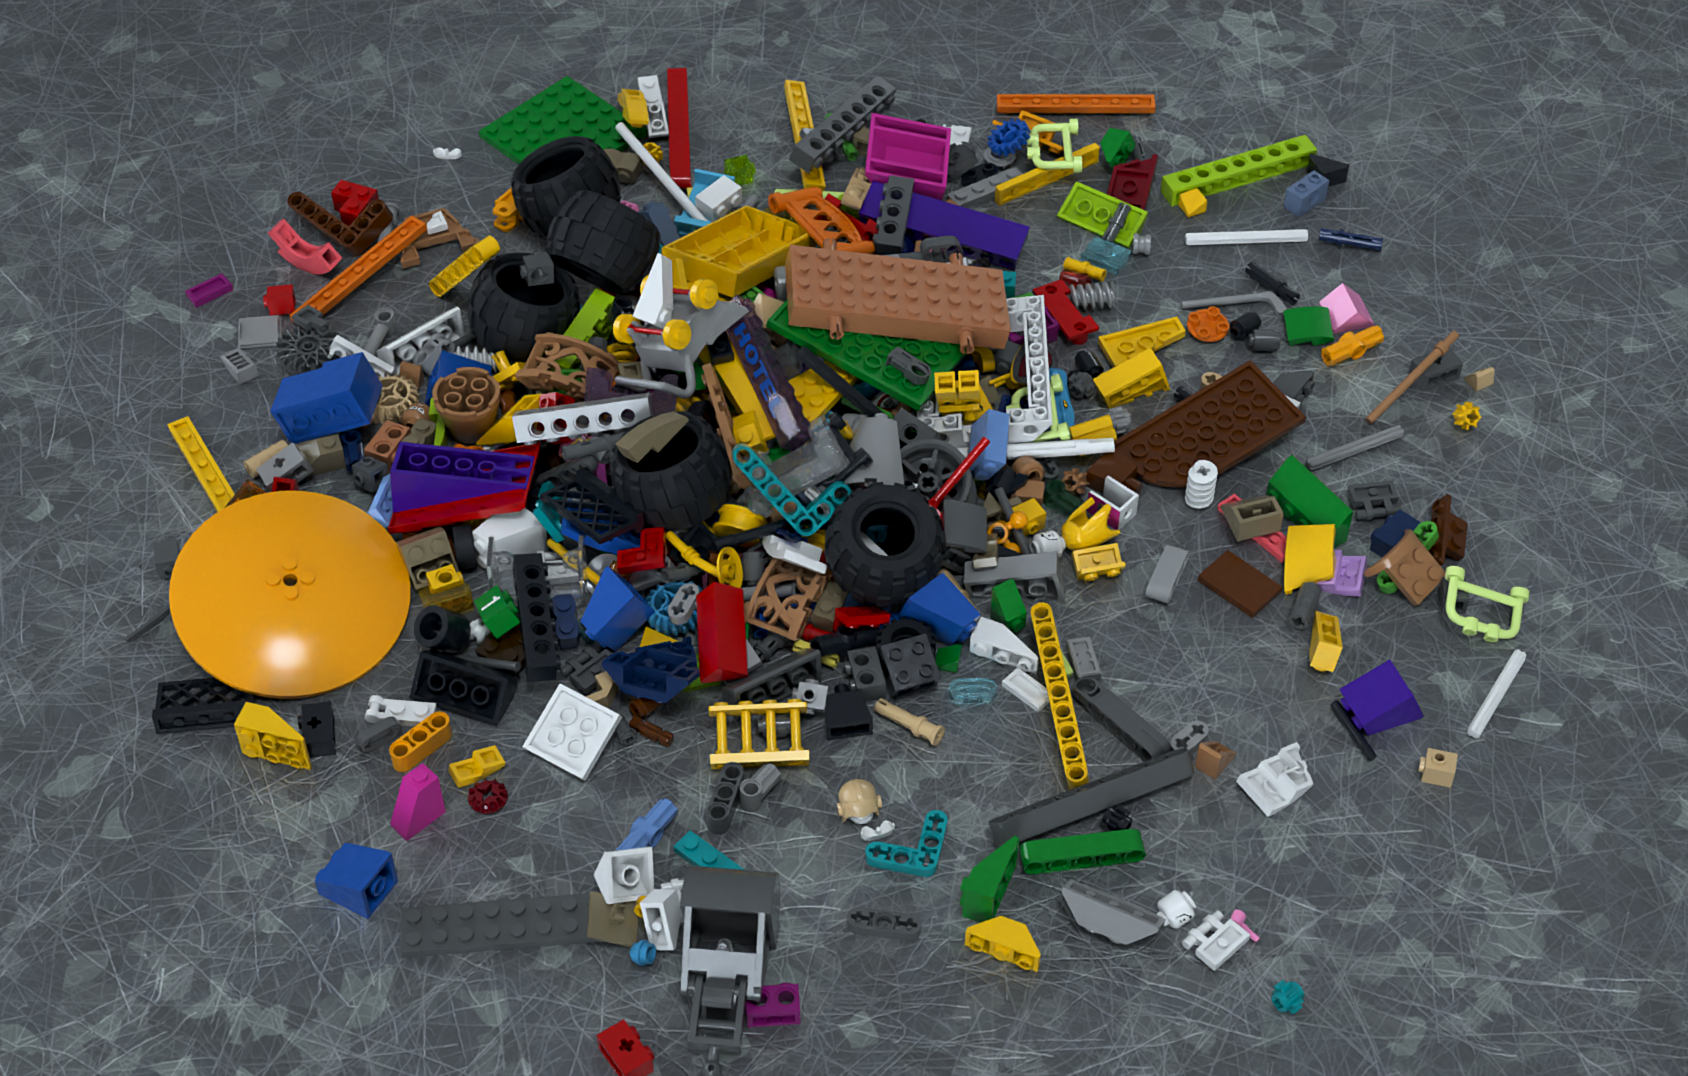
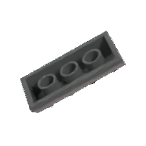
[722,648,821,722]

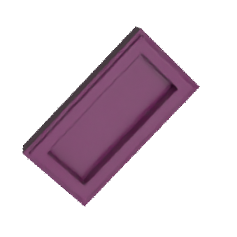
[185,273,233,308]

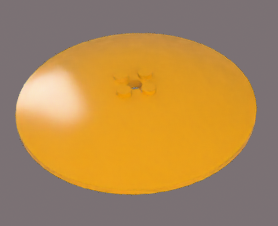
[169,491,410,699]

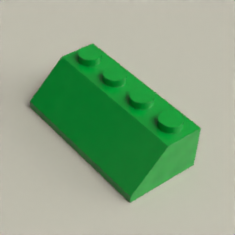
[1266,455,1353,548]

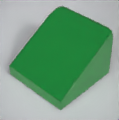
[935,644,962,673]

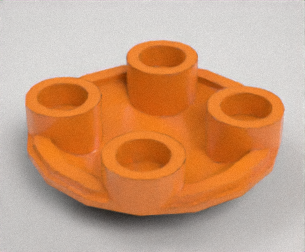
[1187,306,1230,342]

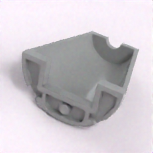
[834,413,904,498]

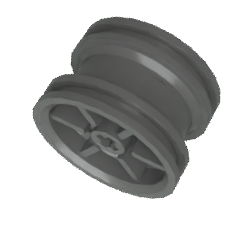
[900,439,978,512]

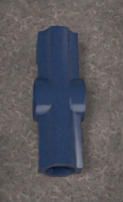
[341,427,364,473]

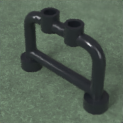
[801,411,874,488]

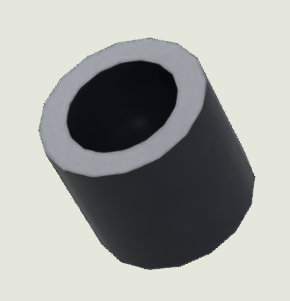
[413,605,471,654]

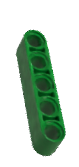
[1019,829,1146,875]

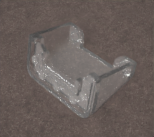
[743,414,846,506]

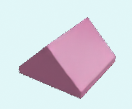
[1319,283,1374,334]

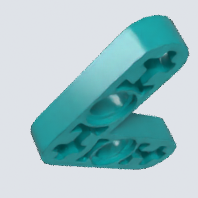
[865,810,948,877]

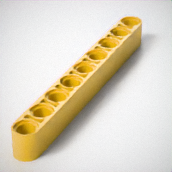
[1031,602,1090,790]

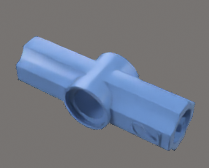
[615,798,678,851]

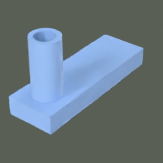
[367,474,393,528]

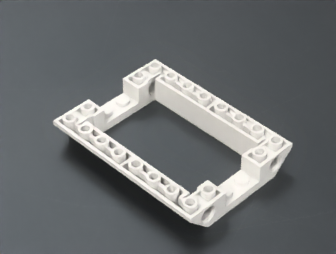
[917,295,1053,448]

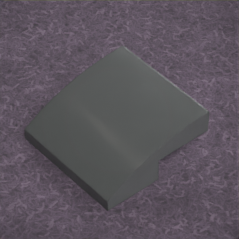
[942,499,987,553]

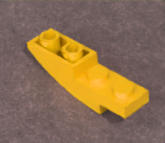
[617,89,649,128]

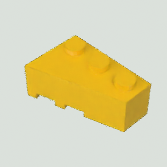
[1093,348,1171,409]

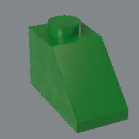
[990,578,1027,633]

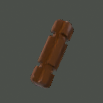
[629,716,674,746]

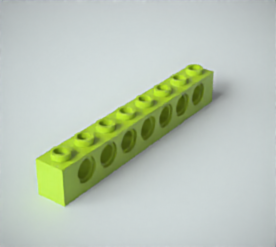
[1160,134,1317,207]

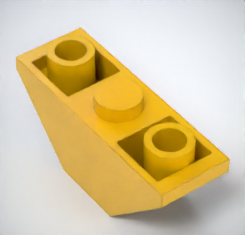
[965,916,1041,972]

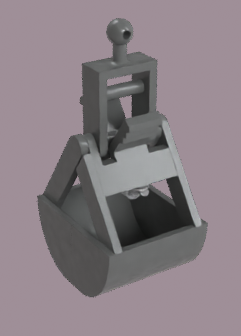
[680,865,780,1076]

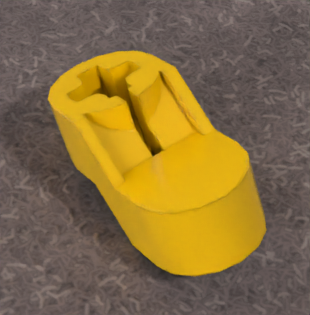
[971,346,995,373]

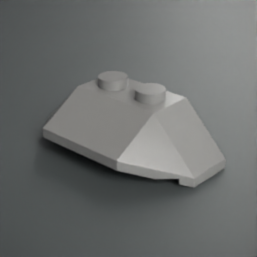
[1061,879,1166,945]

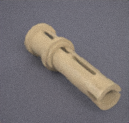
[874,698,945,746]

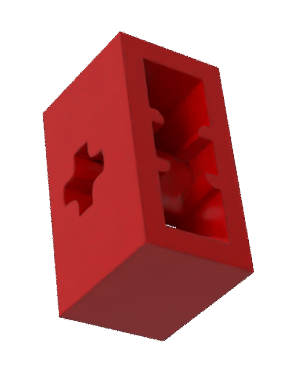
[596,1019,655,1076]

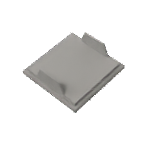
[238,315,282,350]

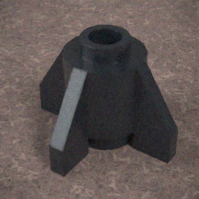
[985,462,1029,501]

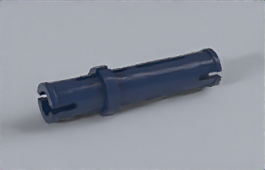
[1318,227,1383,251]

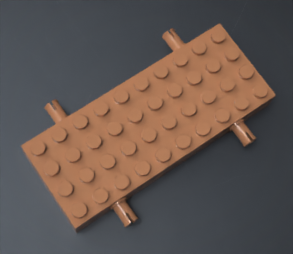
[785,238,1011,354]

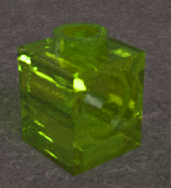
[724,155,756,186]

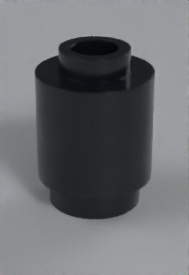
[1230,312,1261,340]
[1075,350,1104,379]

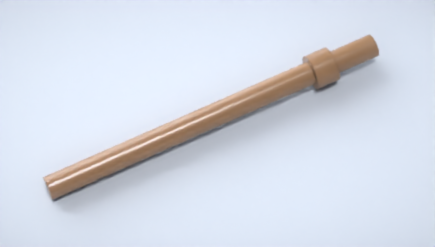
[1365,331,1459,424]

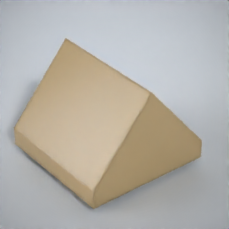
[1465,367,1495,392]

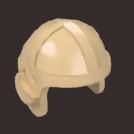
[837,779,882,822]

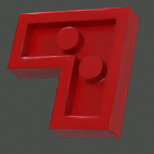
[617,527,666,574]

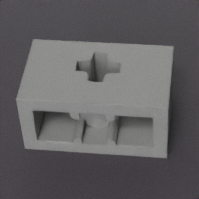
[256,443,314,491]

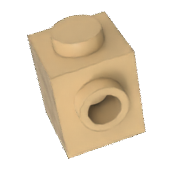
[1418,748,1458,788]

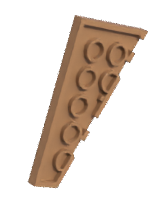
[701,363,756,494]

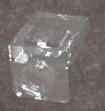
[736,486,773,518]

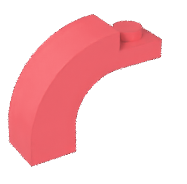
[268,219,342,274]

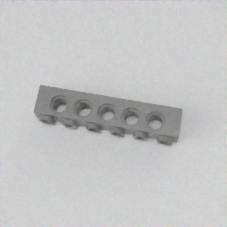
[512,393,654,445]

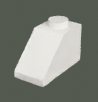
[640,889,682,950]

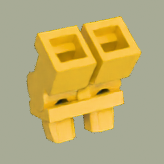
[934,370,980,421]

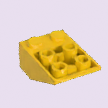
[476,394,541,446]
[234,702,312,770]

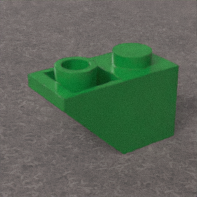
[1100,128,1136,172]

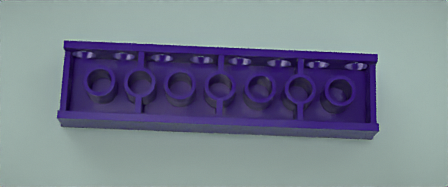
[859,181,1030,271]

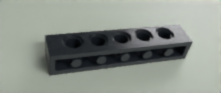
[513,553,561,682]

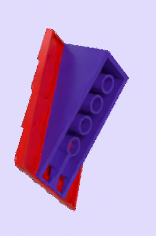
[388,442,541,534]

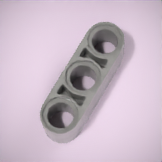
[1145,544,1189,604]

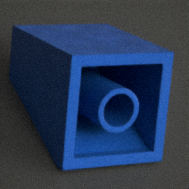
[424,350,493,407]
[581,566,655,652]
[898,572,981,646]
[314,843,399,920]

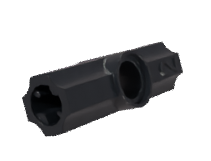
[810,625,879,657]

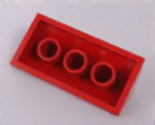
[696,582,749,684]

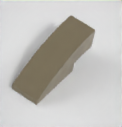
[615,411,689,463]

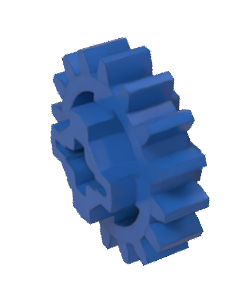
[987,118,1031,157]

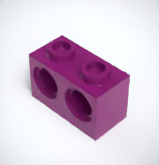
[746,982,801,1027]

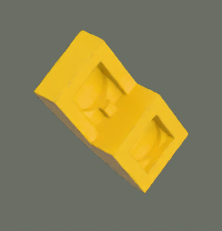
[448,745,506,788]

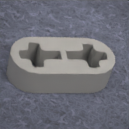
[668,583,700,625]
[1170,721,1209,755]

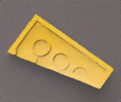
[1098,316,1186,368]

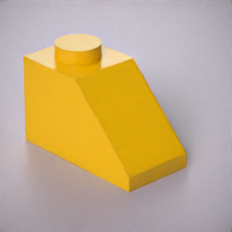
[733,409,769,458]

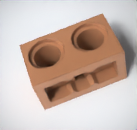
[364,420,411,473]

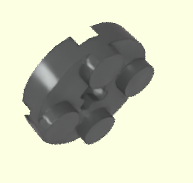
[947,142,977,180]

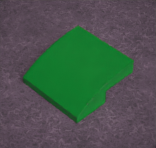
[1283,306,1334,346]

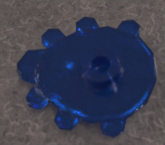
[777,529,809,543]

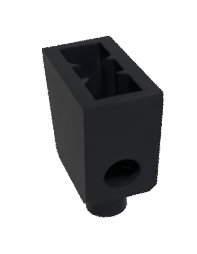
[826,683,873,741]

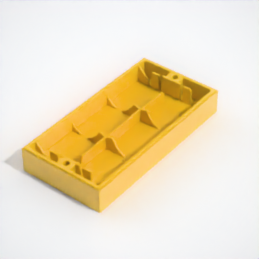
[661,205,816,298]

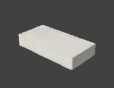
[1002,668,1050,712]

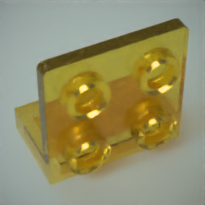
[417,573,474,613]

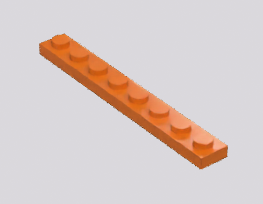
[996,94,1156,114]
[289,215,427,322]

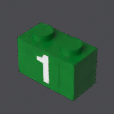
[474,585,520,638]

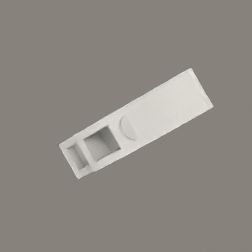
[638,75,669,138]

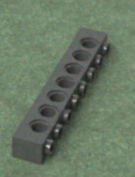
[789,75,897,173]

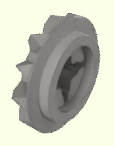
[984,147,1016,169]

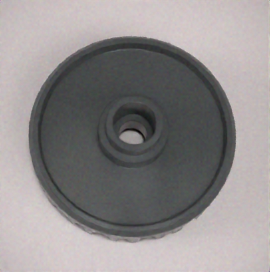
[275,325,340,374]

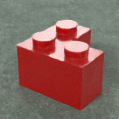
[331,180,379,226]

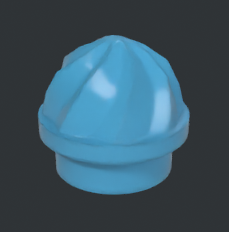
[629,940,656,966]

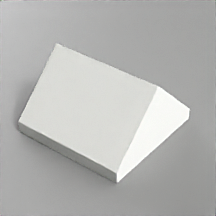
[594,847,654,904]

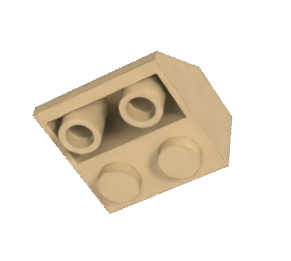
[742,293,788,350]

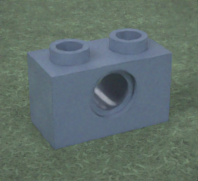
[1284,171,1329,217]

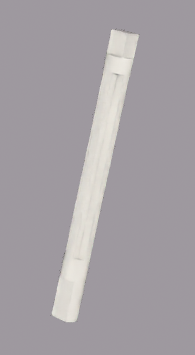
[957,438,1115,460]

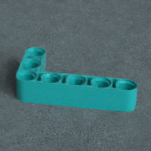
[731,443,852,536]

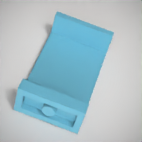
[674,169,735,237]

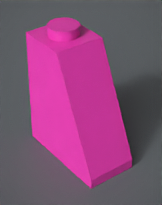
[390,763,446,841]

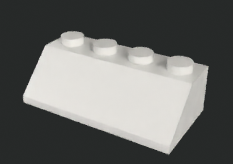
[376,307,464,377]

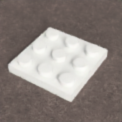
[522,684,622,781]

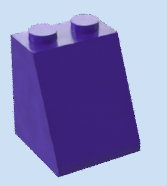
[1339,660,1424,736]

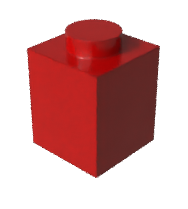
[263,284,296,316]

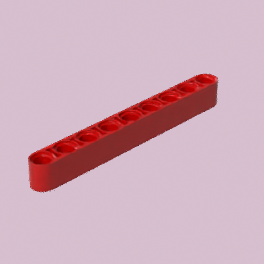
[667,67,691,190]

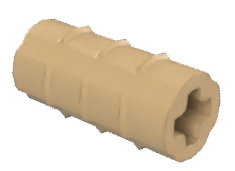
[243,440,288,479]

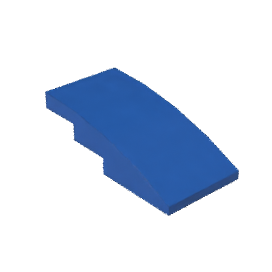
[560,499,647,555]

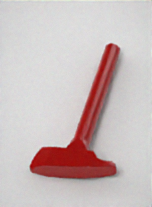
[928,437,990,520]

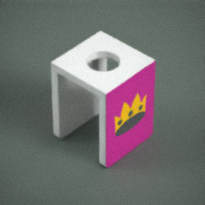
[1087,476,1139,530]

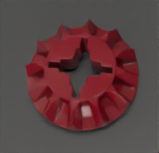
[468,778,508,814]

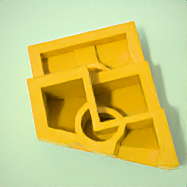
[1284,524,1337,595]

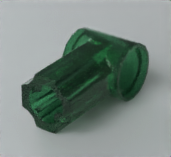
[1043,479,1084,516]

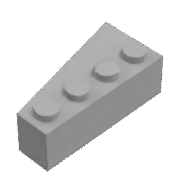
[964,551,1065,602]

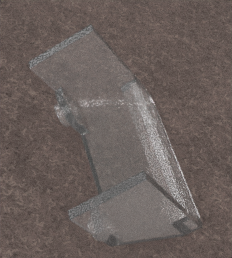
[486,535,587,609]

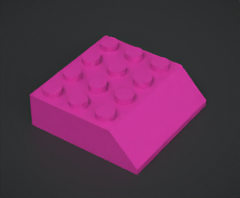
[865,113,951,201]

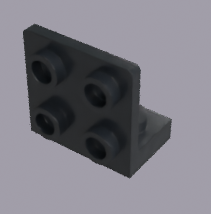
[881,634,941,698]

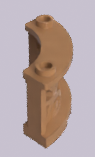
[515,332,620,402]
[744,557,833,641]

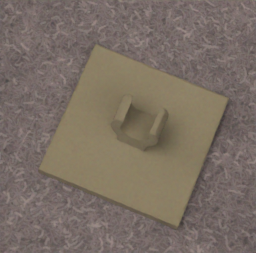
[587,891,638,947]

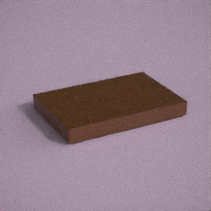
[1198,550,1282,618]

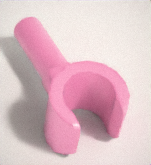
[1230,909,1260,943]

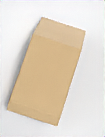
[586,671,619,709]

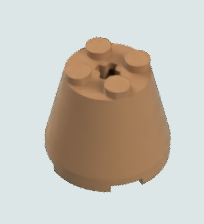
[432,367,501,444]

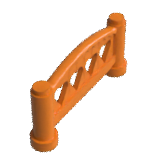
[768,186,875,254]

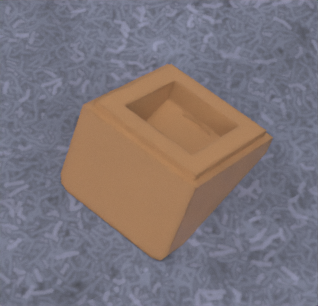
[399,361,425,391]

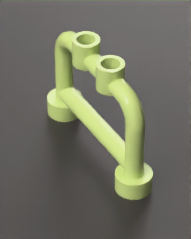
[1026,119,1082,173]
[1006,374,1071,443]
[1445,566,1530,642]

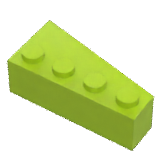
[551,288,614,372]

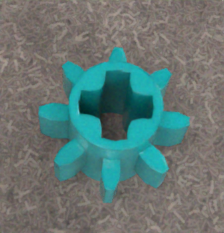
[1271,980,1305,1014]

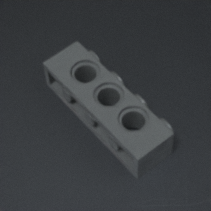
[873,175,914,255]

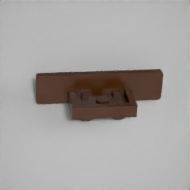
[1429,494,1468,566]

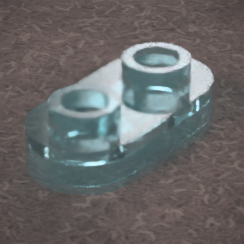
[949,678,997,703]

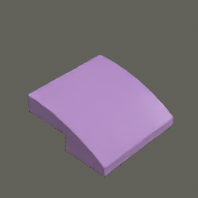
[1316,550,1368,597]

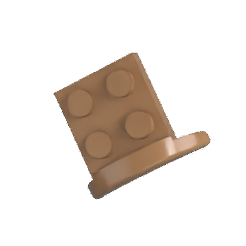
[1363,529,1445,606]

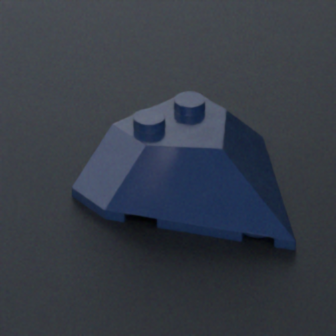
[602,636,700,703]

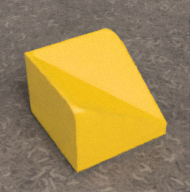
[1178,188,1207,218]

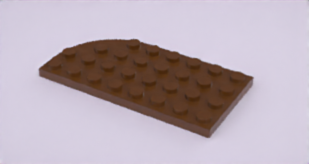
[1114,360,1306,487]

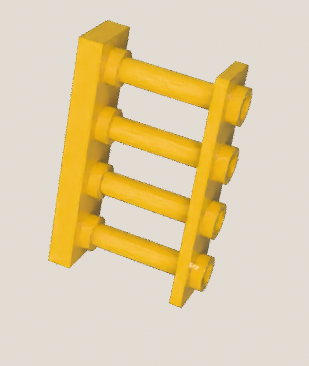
[708,699,810,769]

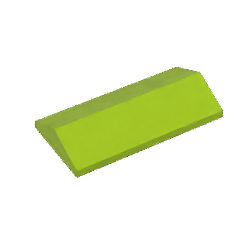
[1057,181,1148,248]

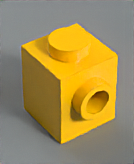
[1012,498,1046,537]

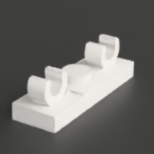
[328,335,395,378]

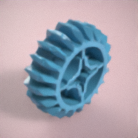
[646,580,702,637]

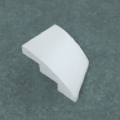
[762,535,827,574]
[1236,742,1313,817]

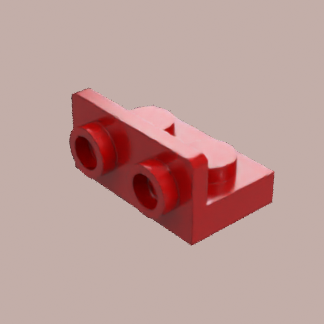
[833,605,891,631]

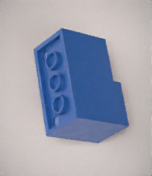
[270,352,383,444]

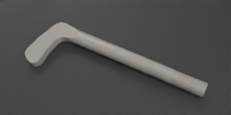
[1181,291,1287,317]

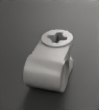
[413,333,455,376]

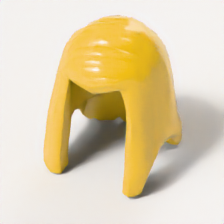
[1061,497,1120,551]

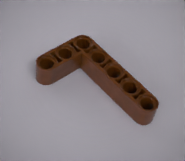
[287,191,393,256]

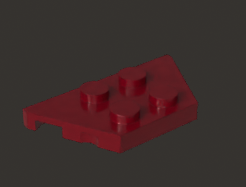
[1107,154,1159,211]

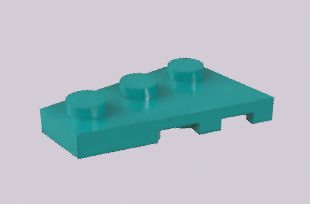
[533,480,564,543]

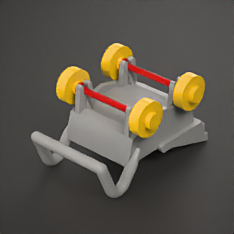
[613,275,749,399]

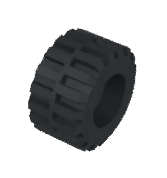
[876,617,936,676]

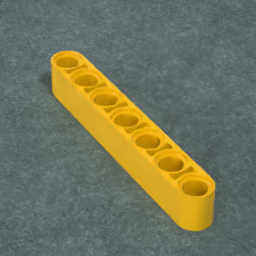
[429,235,500,297]

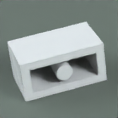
[695,175,742,222]

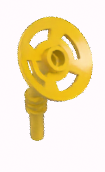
[666,531,743,588]

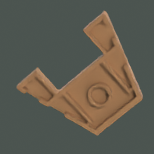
[401,208,479,269]

